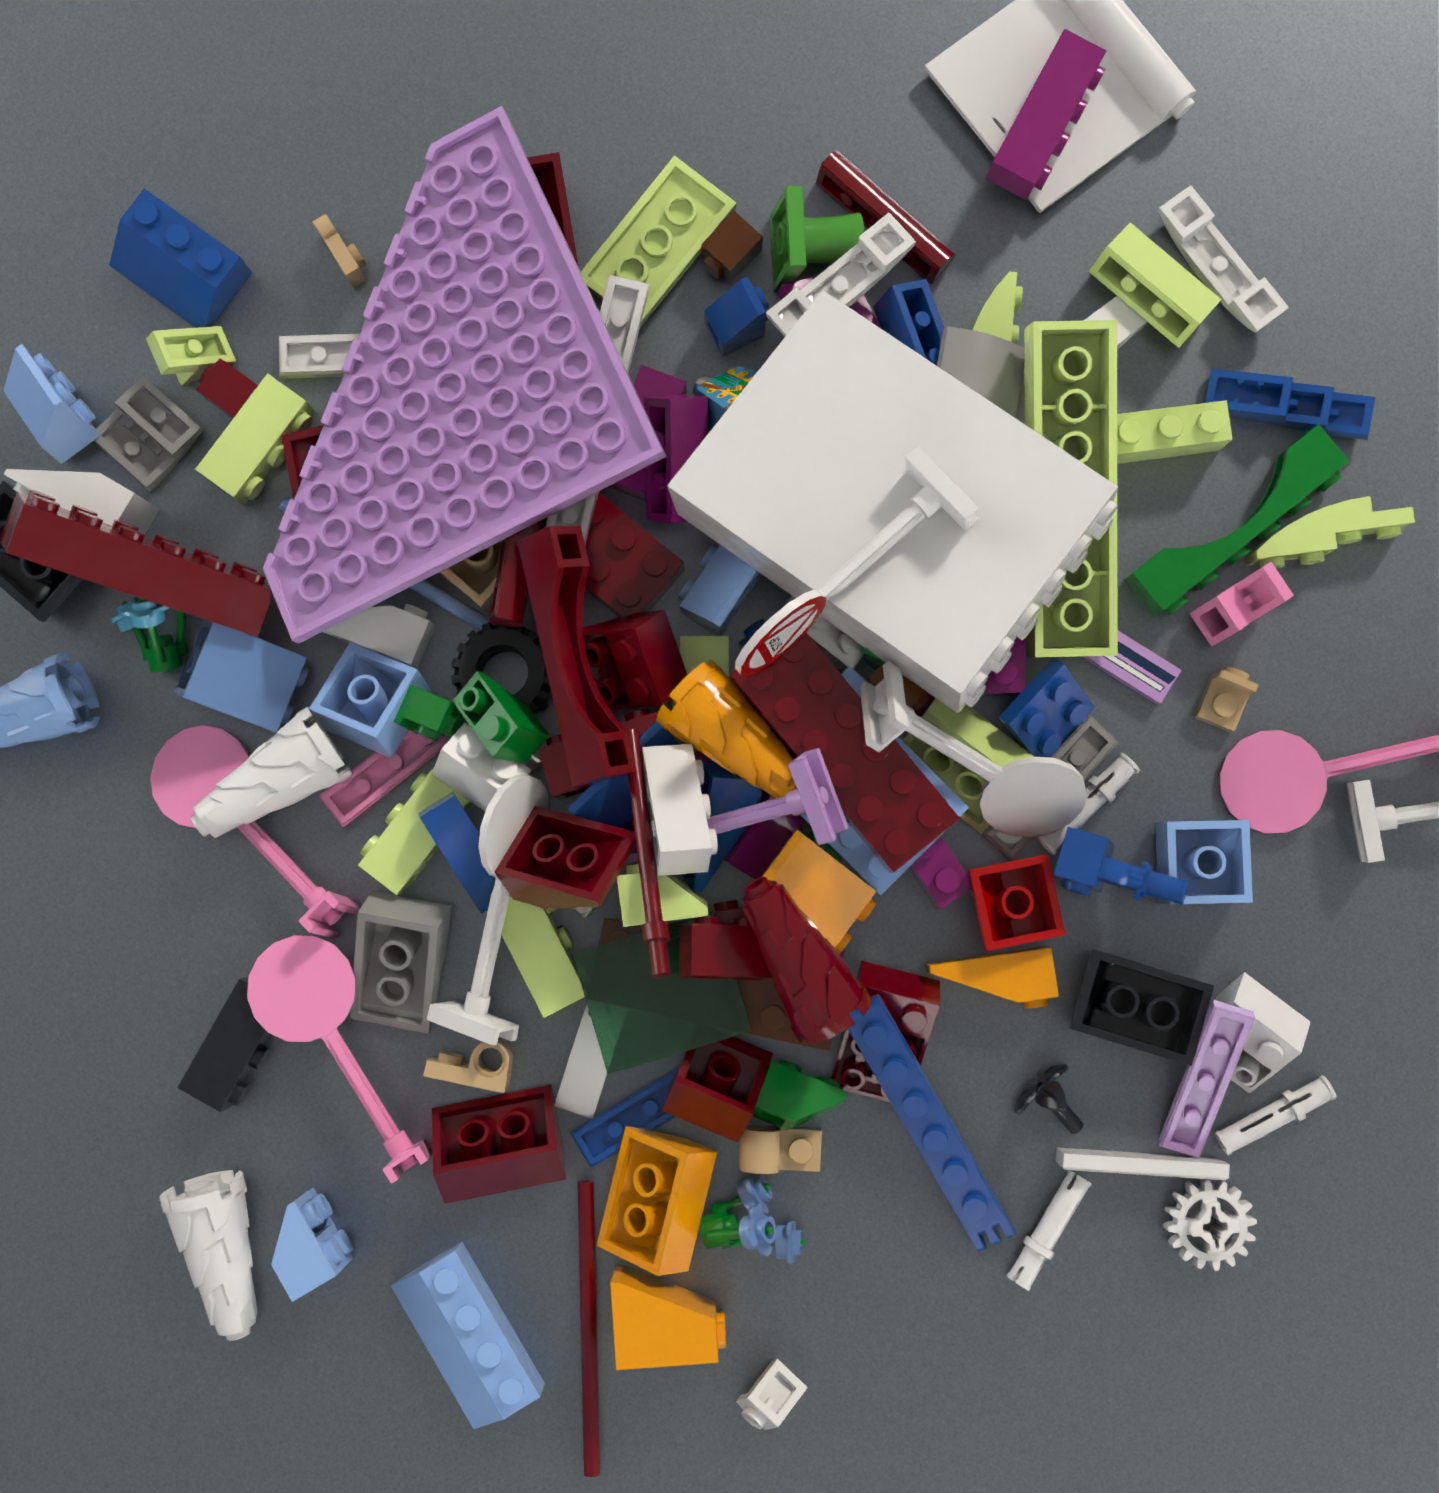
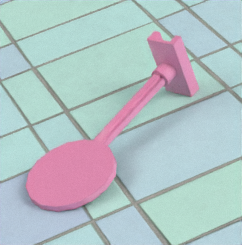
[150,725,361,939]
[1219,730,1439,834]
[247,935,432,1184]

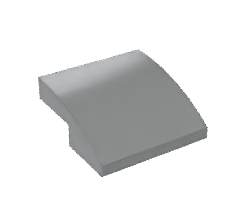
[937,326,1025,418]
[93,375,203,492]

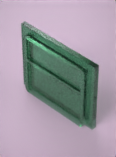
[573,910,752,1074]

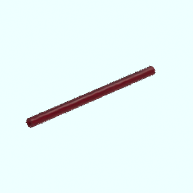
[577,1180,600,1477]

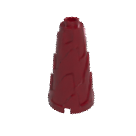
[742,877,872,1045]

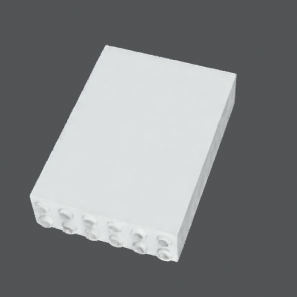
[667,290,1118,714]

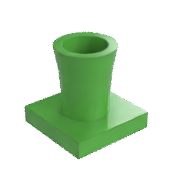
[770,185,865,292]

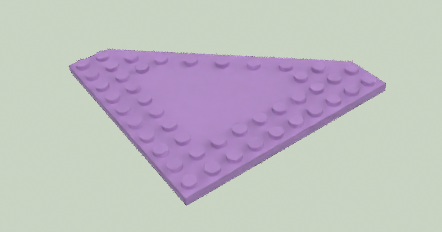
[263,106,667,644]

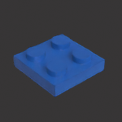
[999,657,1095,757]

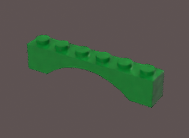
[1124,424,1349,616]

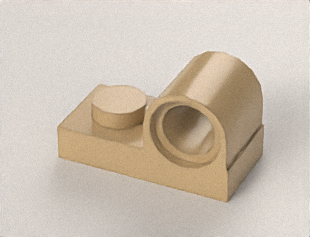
[423,1038,514,1093]
[738,1125,822,1174]

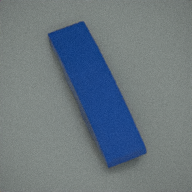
[1205,369,1376,440]

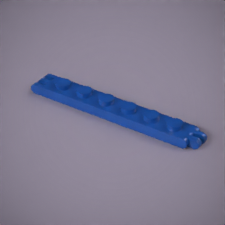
[848,994,1016,1252]

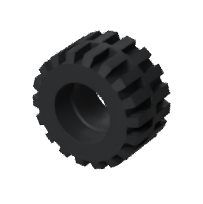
[451,622,553,714]

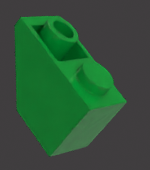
[453,671,549,765]
[752,1060,848,1131]

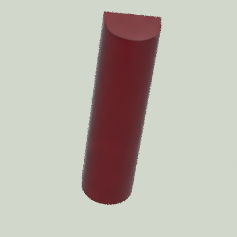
[816,150,956,284]
[489,520,542,627]

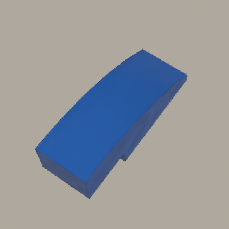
[418,792,511,914]

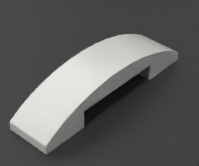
[1158,185,1289,333]
[766,213,916,336]
[555,999,629,1119]

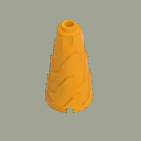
[656,659,797,799]

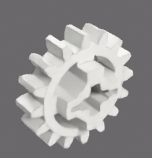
[1163,1179,1257,1271]

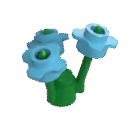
[110,596,188,672]

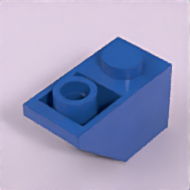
[704,276,769,357]

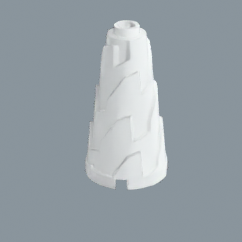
[190,707,353,838]
[159,1170,258,1341]

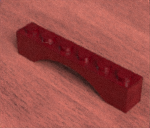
[517,525,637,786]

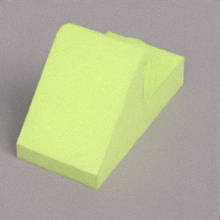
[146,326,236,385]

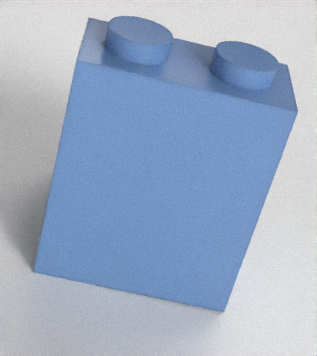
[174,619,308,732]

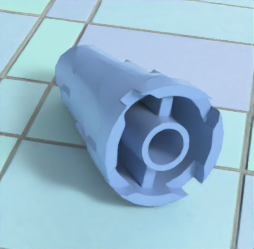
[0,652,100,748]

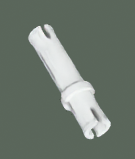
[1035,753,1140,855]
[1214,1075,1337,1156]
[1006,1170,1092,1291]

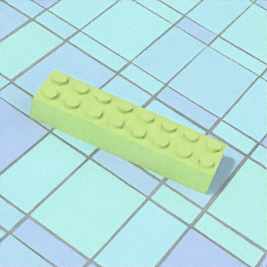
[1024,320,1118,657]

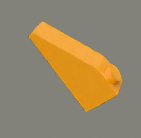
[925,946,1059,1008]

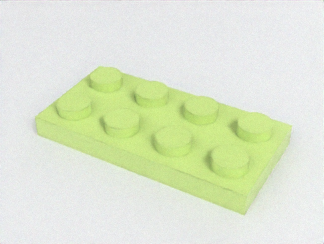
[581,155,737,328]

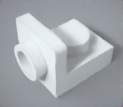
[736,1359,808,1430]

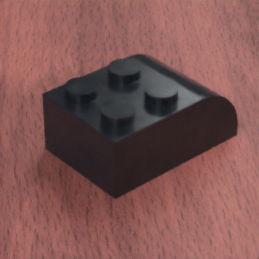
[0,481,83,622]
[1069,949,1214,1066]

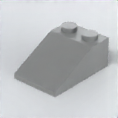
[350,890,451,1034]

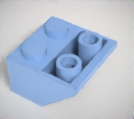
[3,344,100,464]
[271,1187,353,1302]

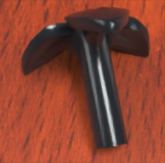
[1015,1064,1084,1134]

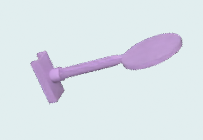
[624,748,849,865]

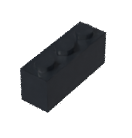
[177,977,272,1112]

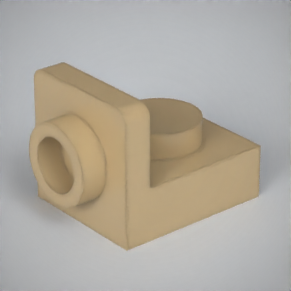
[1193,667,1259,733]

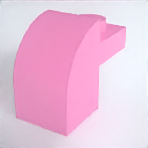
[1189,562,1294,647]

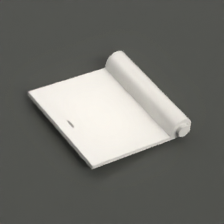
[924,0,1197,213]

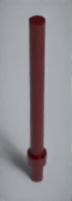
[627,729,670,978]

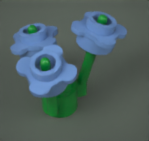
[699,1172,806,1264]

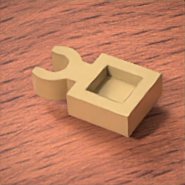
[313,214,367,288]

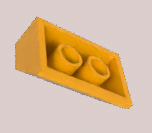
[596,1126,718,1276]

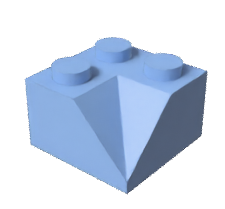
[309,642,432,758]
[1155,820,1253,904]

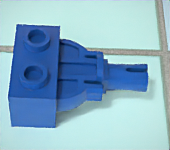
[1054,827,1189,905]

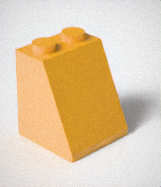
[761,830,877,954]
[610,1265,726,1370]

